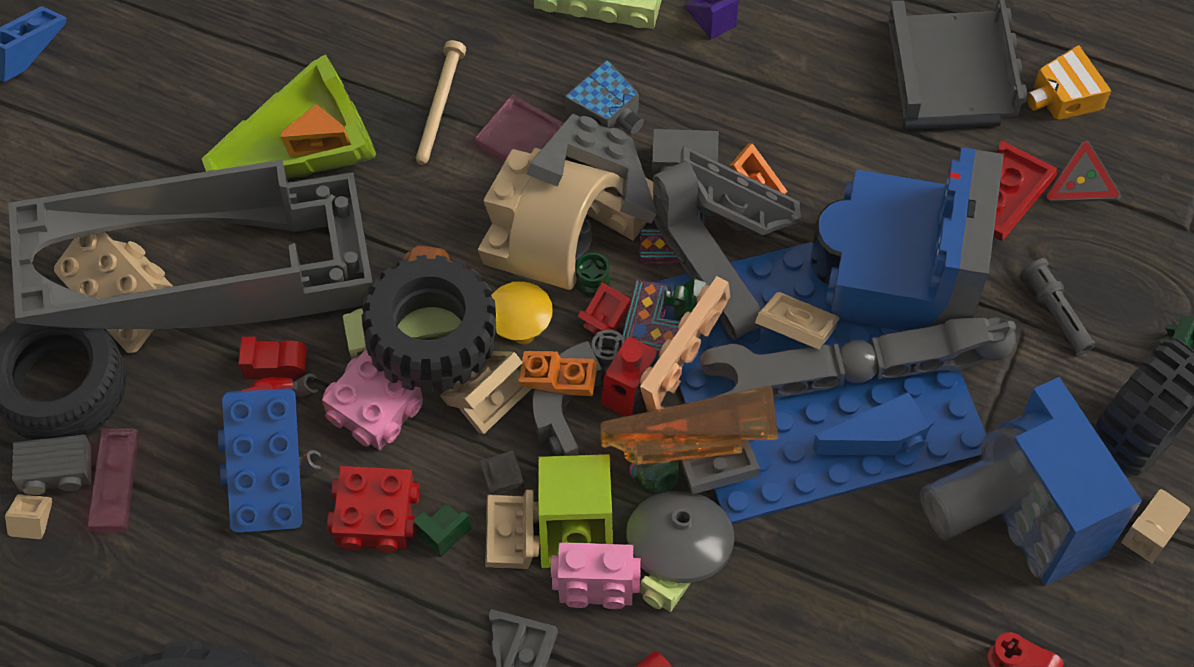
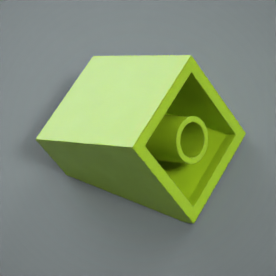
[539,454,613,568]

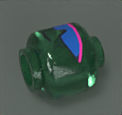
[628,441,680,494]

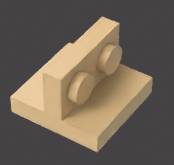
[440,351,532,434]

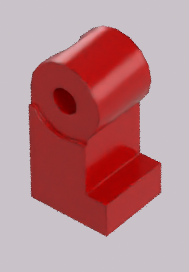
[239,337,307,379]

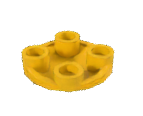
[492,282,553,345]

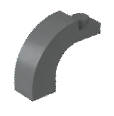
[533,341,602,456]

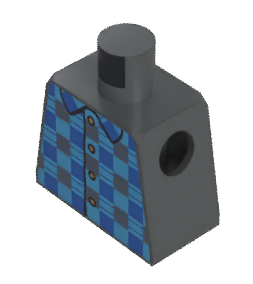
[565,60,644,135]

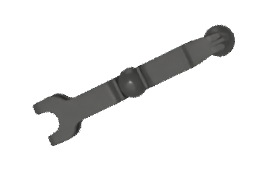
[699,317,1016,422]

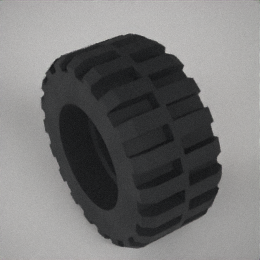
[361,255,496,392]
[1093,338,1194,476]

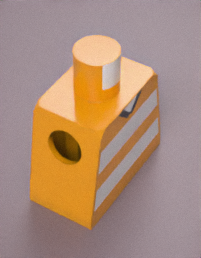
[1027,46,1111,120]

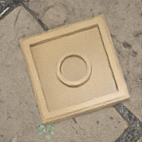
[755,292,840,350]

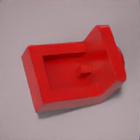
[577,283,632,334]

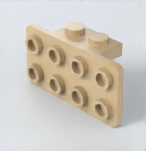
[54,232,173,353]

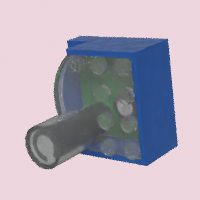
[920,377,1142,586]

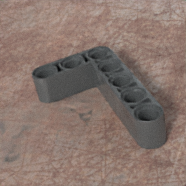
[653,161,762,340]

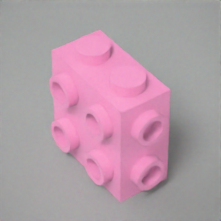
[322,349,423,450]
[551,543,641,609]

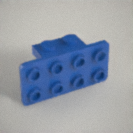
[218,388,302,532]

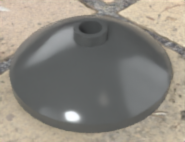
[626,491,734,583]

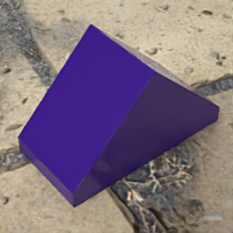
[685,0,739,40]

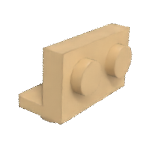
[485,490,539,569]

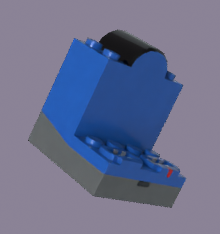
[810,147,1004,331]

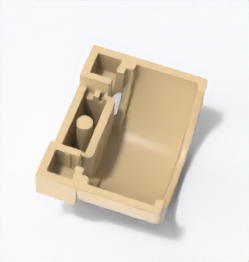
[478,148,623,290]

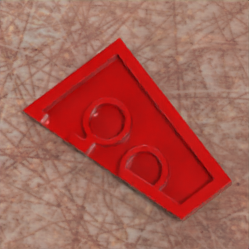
[993,140,1057,241]

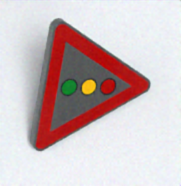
[1047,141,1121,202]

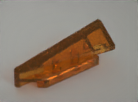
[600,386,778,465]

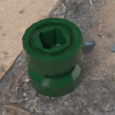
[576,252,610,298]

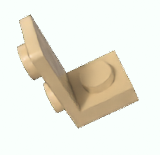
[1121,489,1190,563]

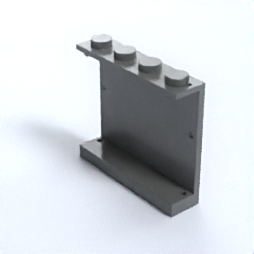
[888,0,1027,118]

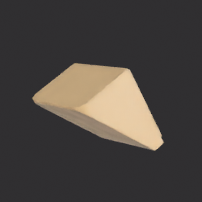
[5,494,52,539]

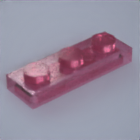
[88,429,140,532]

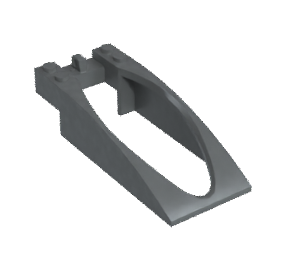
[8,160,372,329]

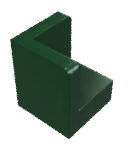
[413,504,472,557]

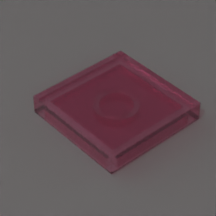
[475,94,564,161]

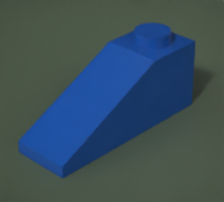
[0,6,67,82]
[812,392,930,455]

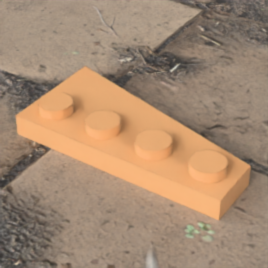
[640,276,731,414]

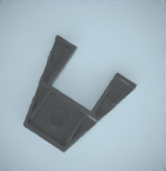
[526,114,657,223]

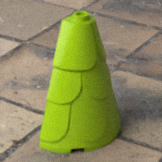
[202,54,376,179]

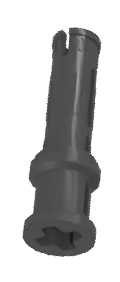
[1020,258,1096,356]

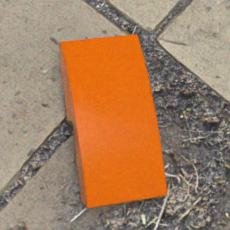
[518,351,598,396]

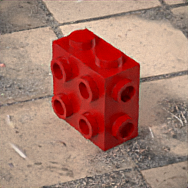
[327,466,420,553]

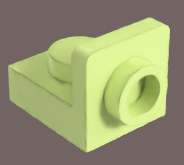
[640,574,691,612]

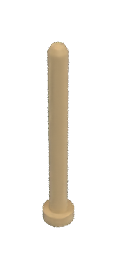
[416,40,466,165]

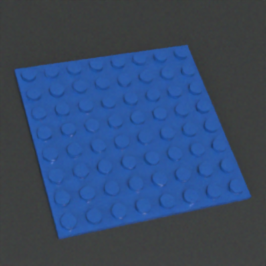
[645,239,993,524]

